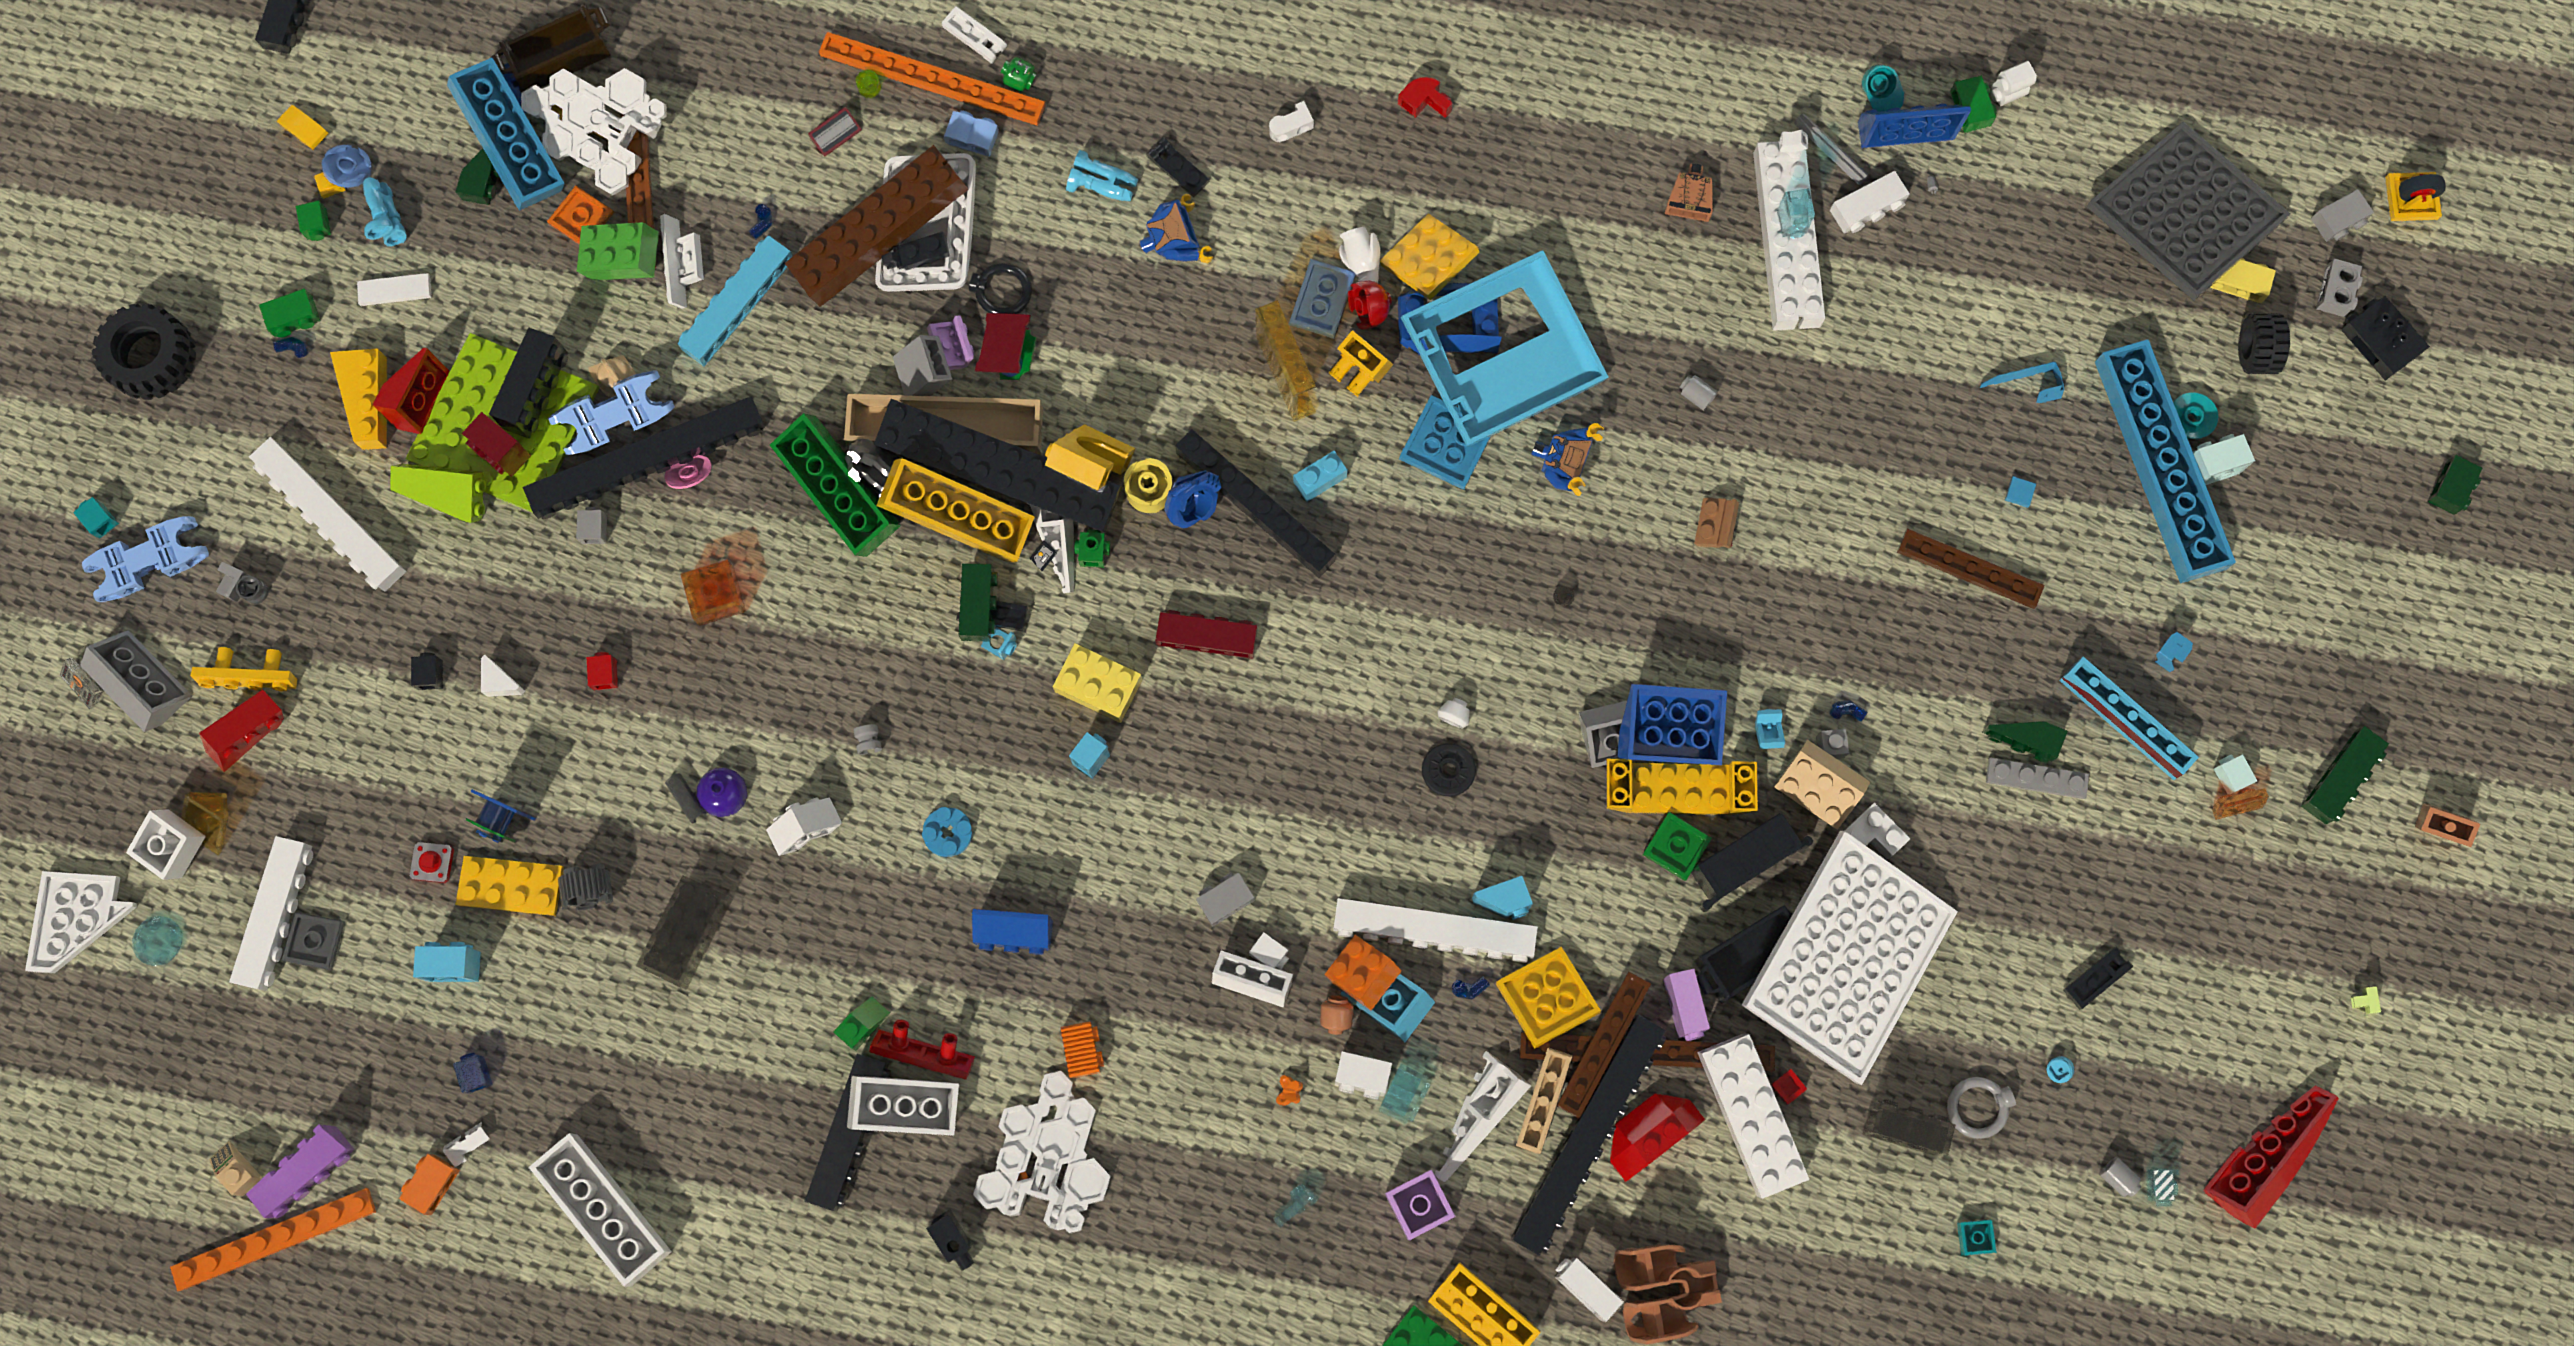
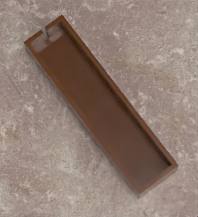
[785,145,969,307]

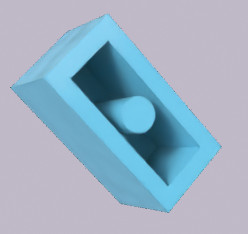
[1293,450,1347,502]
[1069,732,1110,779]

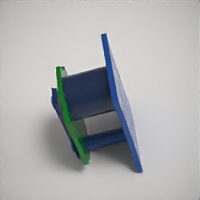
[466,789,536,843]

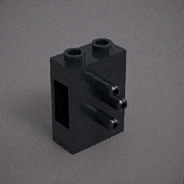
[2341,296,2430,381]

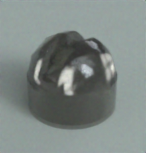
[1553,586,1575,606]

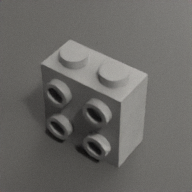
[893,335,952,396]

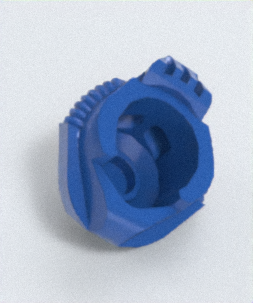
[1164,470,1221,528]

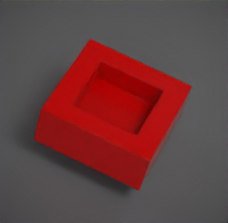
[1771,1069,1807,1105]

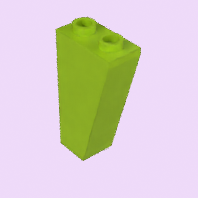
[390,463,486,523]

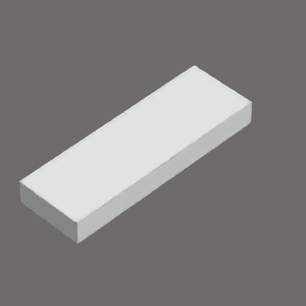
[357,273,432,306]

